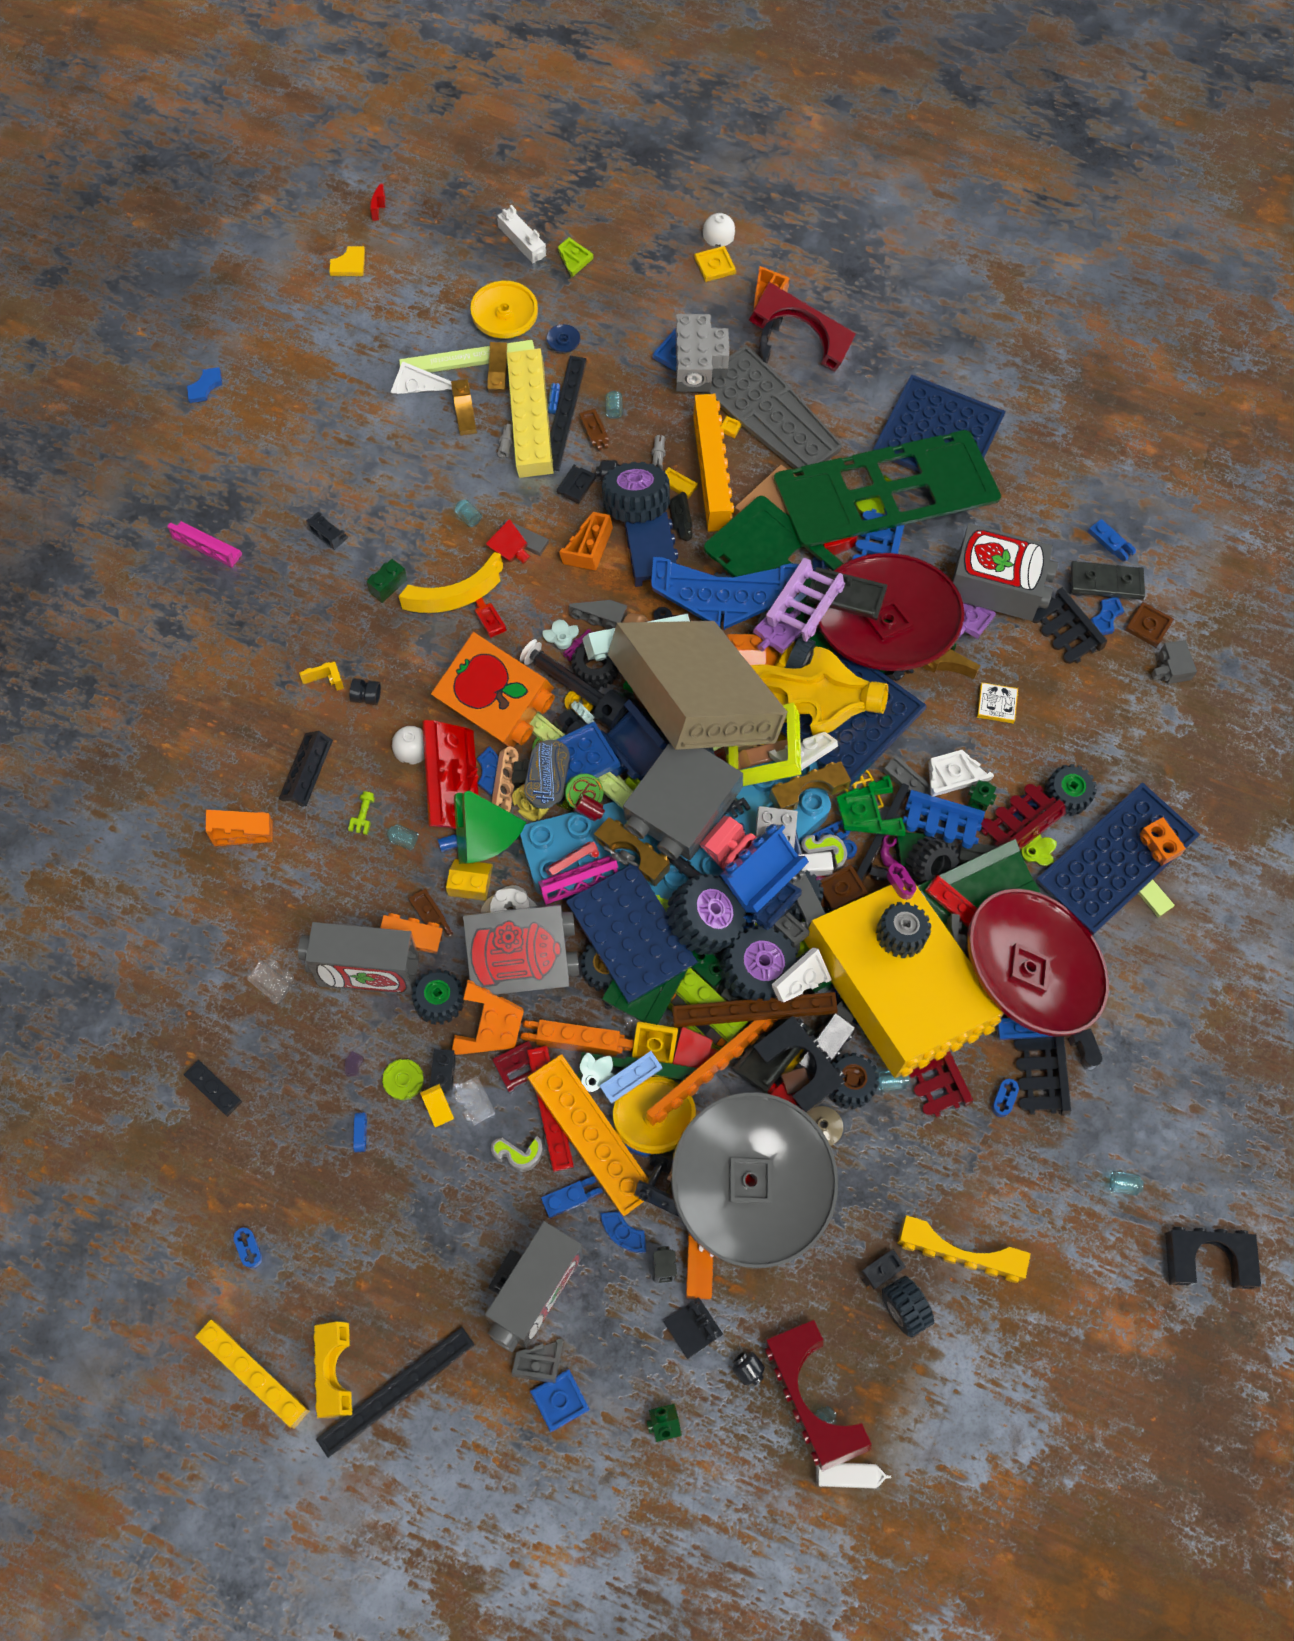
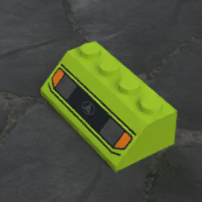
[667,968,748,1050]

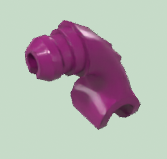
[881,835,899,867]

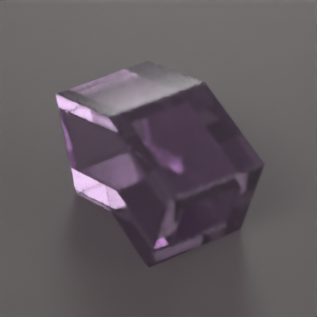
[345,1051,364,1077]

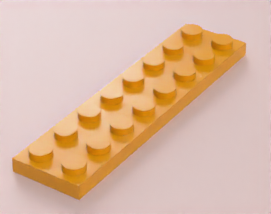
[527,1054,648,1217]

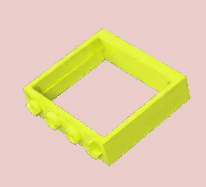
[726,703,801,786]

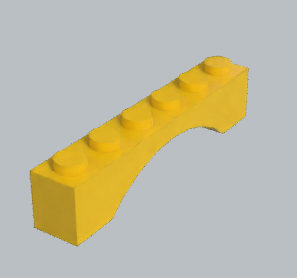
[897,1215,1031,1283]
[195,1320,310,1429]

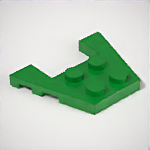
[837,775,906,836]

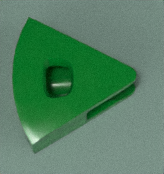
[454,791,526,864]

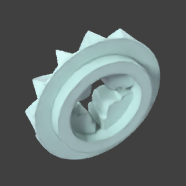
[571,701,595,724]

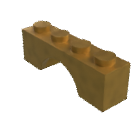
[769,761,851,810]
[594,817,670,887]

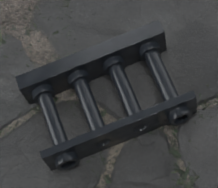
[634,1152,679,1217]

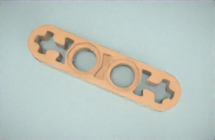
[492,746,518,812]

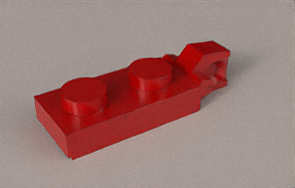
[474,597,507,638]

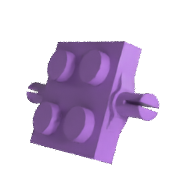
[958,603,996,639]
[753,609,802,654]

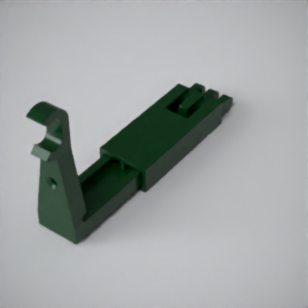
[578,1052,697,1082]

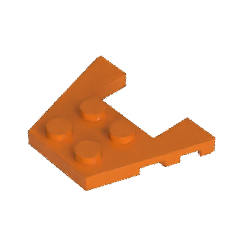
[451,980,524,1055]

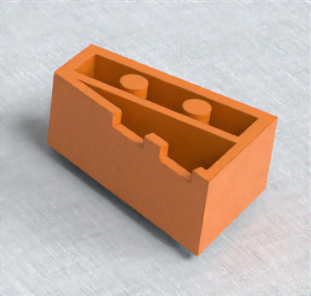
[559,512,613,571]
[206,810,273,846]

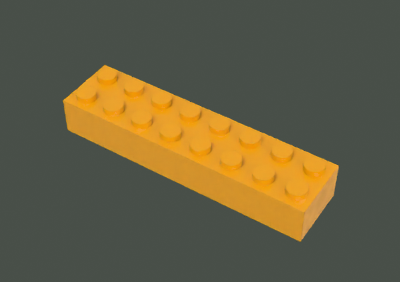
[693,394,734,532]

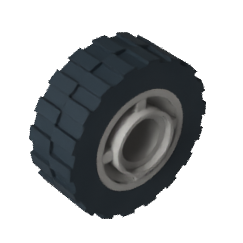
[785,636,816,669]

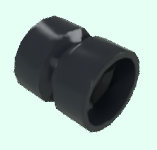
[349,678,381,705]
[554,709,587,735]

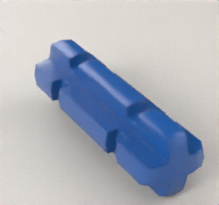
[547,383,560,414]

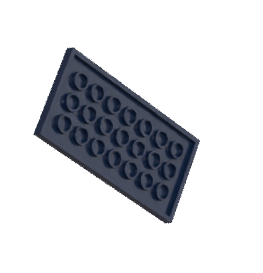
[1036,782,1200,935]

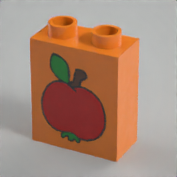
[431,632,555,748]

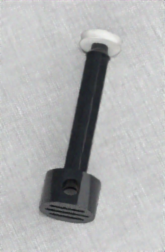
[520,639,629,730]

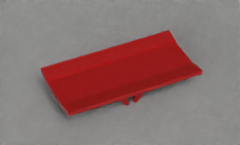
[422,720,479,829]

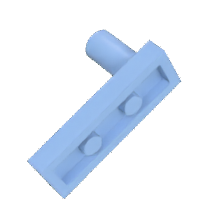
[600,1051,662,1104]

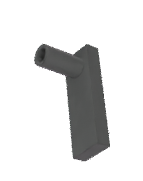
[772,913,809,951]

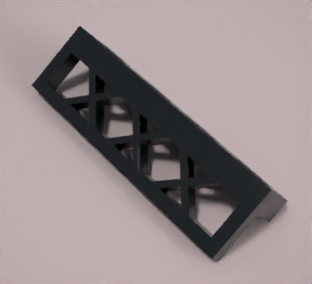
[279,731,333,807]

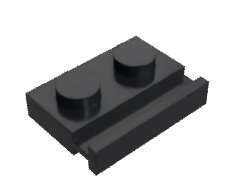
[557,464,596,504]

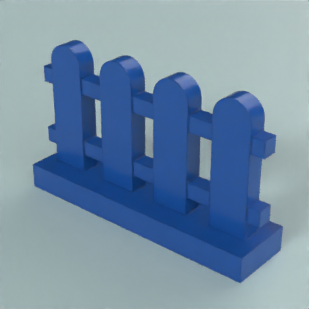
[852,509,904,560]
[903,790,985,849]

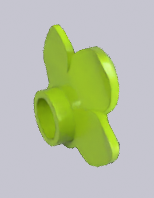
[1021,834,1057,866]

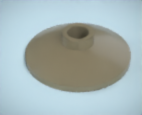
[807,1106,843,1146]

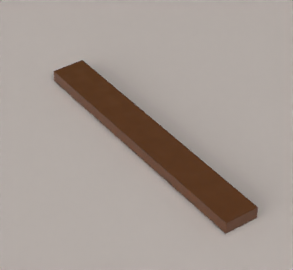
[672,992,838,1028]

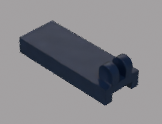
[754,882,802,930]

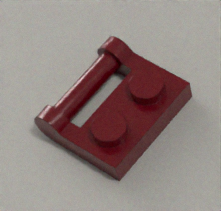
[492,1041,533,1092]

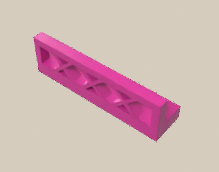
[167,521,242,568]
[538,855,618,905]

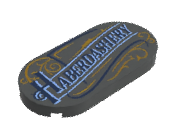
[524,740,570,809]

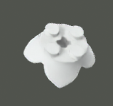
[481,885,537,912]

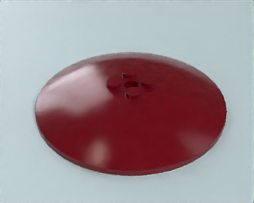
[816,553,964,671]
[967,889,1109,1037]

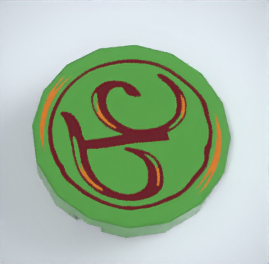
[564,773,604,808]

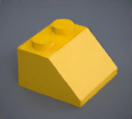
[446,859,493,901]
[632,1021,678,1064]

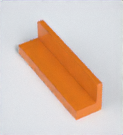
[686,1232,713,1300]

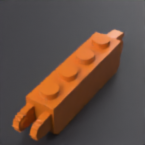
[521,1020,634,1057]

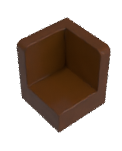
[779,1067,810,1094]

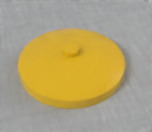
[471,281,538,338]
[613,1077,696,1154]

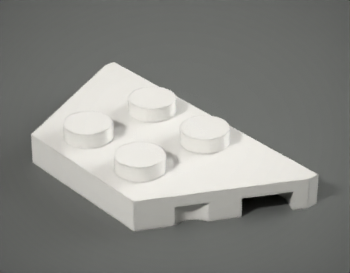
[928,750,994,797]

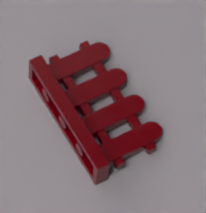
[981,784,1066,850]
[907,1051,973,1118]

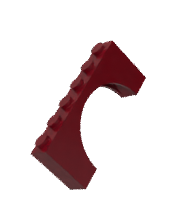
[748,282,856,372]
[764,1320,872,1472]

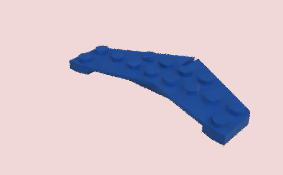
[651,557,799,630]

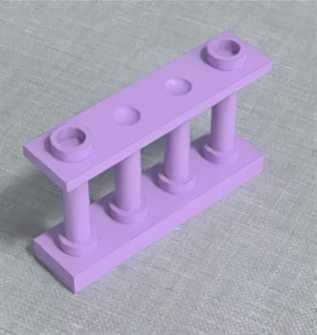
[766,558,845,642]

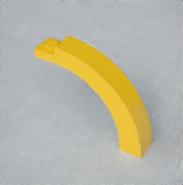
[399,552,503,613]

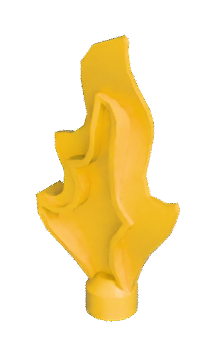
[751,647,888,736]

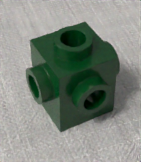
[967,780,997,812]
[646,1404,682,1442]

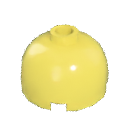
[512,784,549,822]

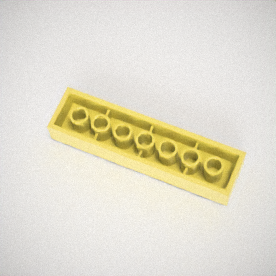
[507,348,554,478]

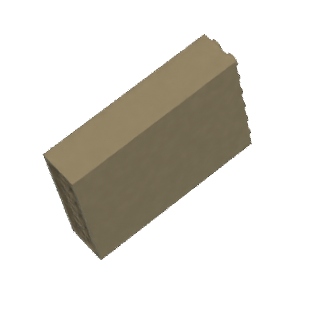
[608,621,787,750]

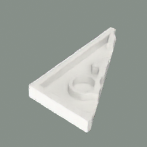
[391,361,452,394]

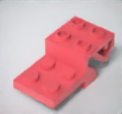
[699,816,757,871]

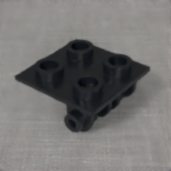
[663,1297,723,1360]

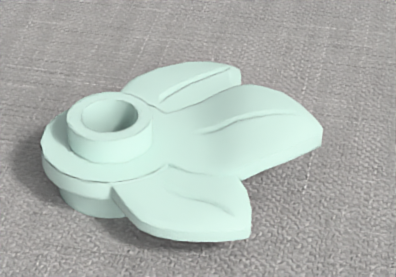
[542,620,579,649]
[580,1053,615,1092]

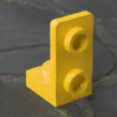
[299,662,344,691]

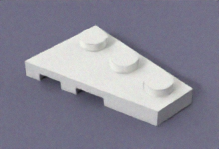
[769,732,838,771]
[772,947,832,1002]

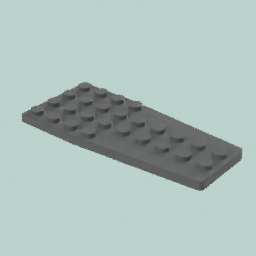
[705,345,842,475]

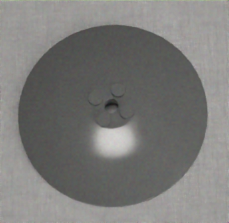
[671,1093,838,1268]

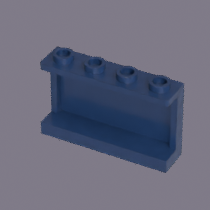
[625,512,680,587]
[601,699,670,781]

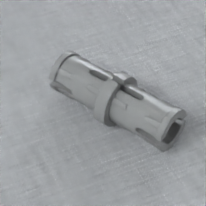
[498,424,513,458]
[652,435,666,469]

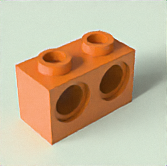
[1139,817,1186,866]

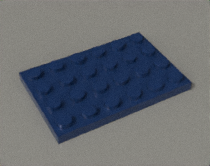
[566,864,698,1004]

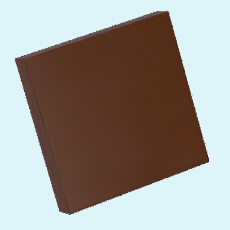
[1125,601,1174,648]
[820,864,869,911]

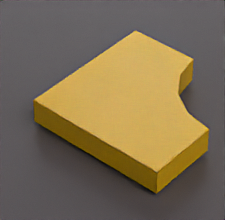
[330,246,365,276]

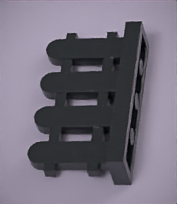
[1032,587,1107,664]
[1014,1036,1071,1116]

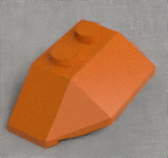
[726,634,780,666]

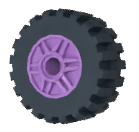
[602,462,670,523]
[667,874,746,955]
[720,926,800,1001]

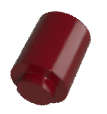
[573,793,605,821]

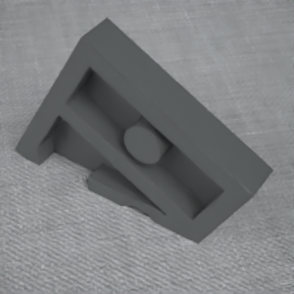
[512,1339,564,1383]

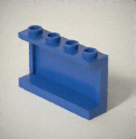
[720,824,809,913]

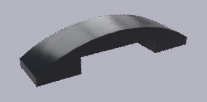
[759,317,783,364]

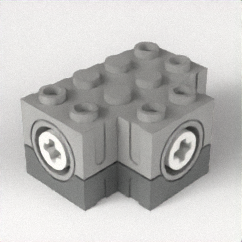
[675,314,729,392]

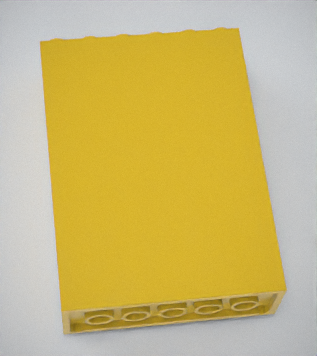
[804,884,1004,1078]

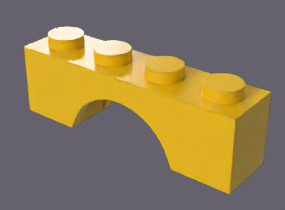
[313,1322,352,1418]

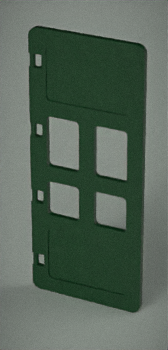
[774,430,1001,547]
[703,496,893,674]

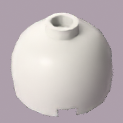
[703,213,735,247]
[392,726,425,764]

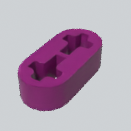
[887,863,916,900]

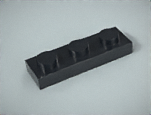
[183,1060,242,1117]

